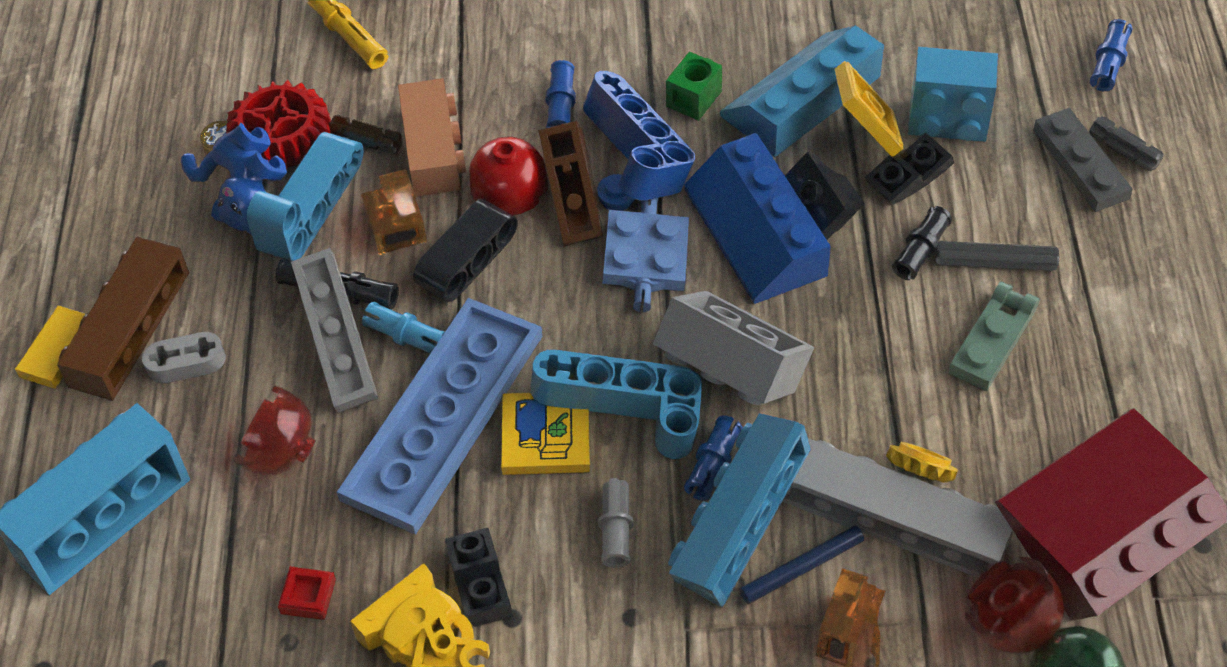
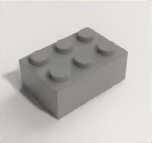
[653,291,815,405]

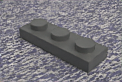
[1033,108,1133,212]

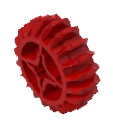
[226,80,331,170]

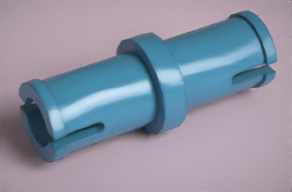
[362,302,445,353]

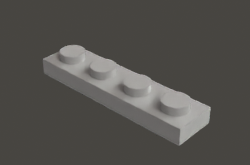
[291,248,378,413]

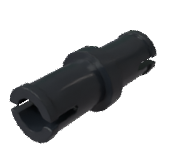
[892,206,952,280]

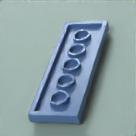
[337,298,543,535]

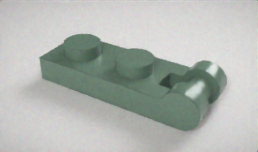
[948,281,1040,391]

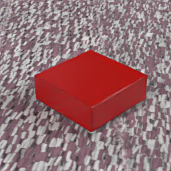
[278,566,336,620]

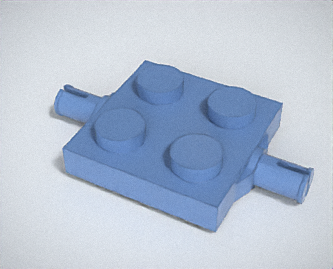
[602,198,689,312]

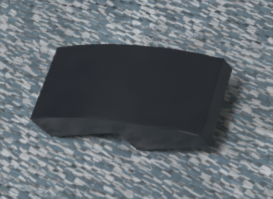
[865,132,955,205]
[445,528,513,628]

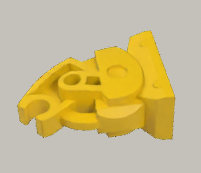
[350,563,490,667]

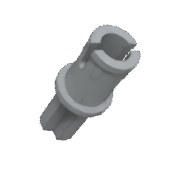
[598,478,634,568]

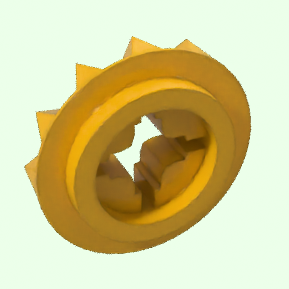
[886,442,958,483]

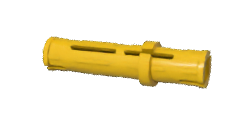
[307,0,388,69]

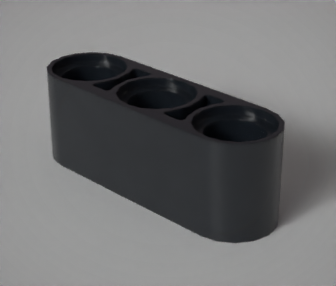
[413,199,518,302]

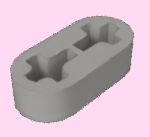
[142,332,226,383]

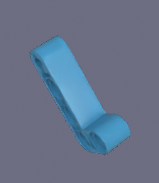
[247,132,364,261]
[530,350,702,459]

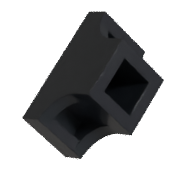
[785,152,864,240]

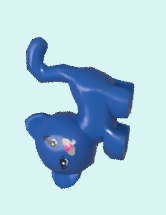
[181,122,287,235]

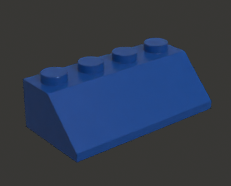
[684,133,831,304]

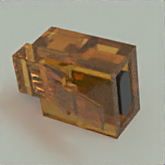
[361,169,427,255]
[816,568,886,667]

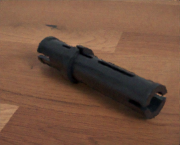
[275,258,399,310]

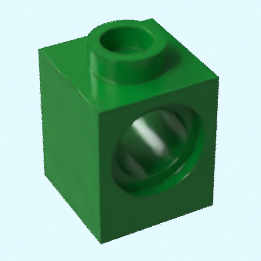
[666,51,722,121]

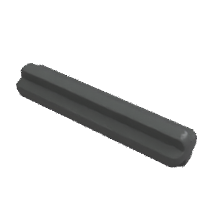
[935,241,1060,271]

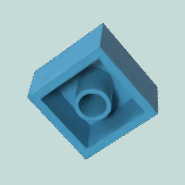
[908,47,998,142]

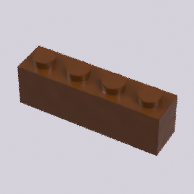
[57,237,189,401]

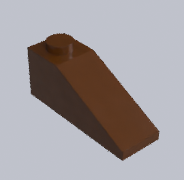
[538,121,603,246]

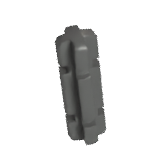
[1089,117,1164,171]

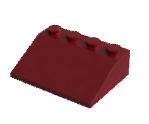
[995,408,1227,621]

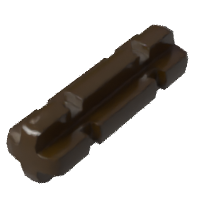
[329,115,403,154]

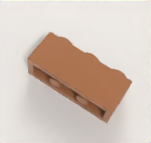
[398,78,466,197]

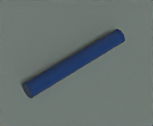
[739,525,864,605]

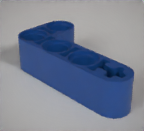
[583,71,696,200]

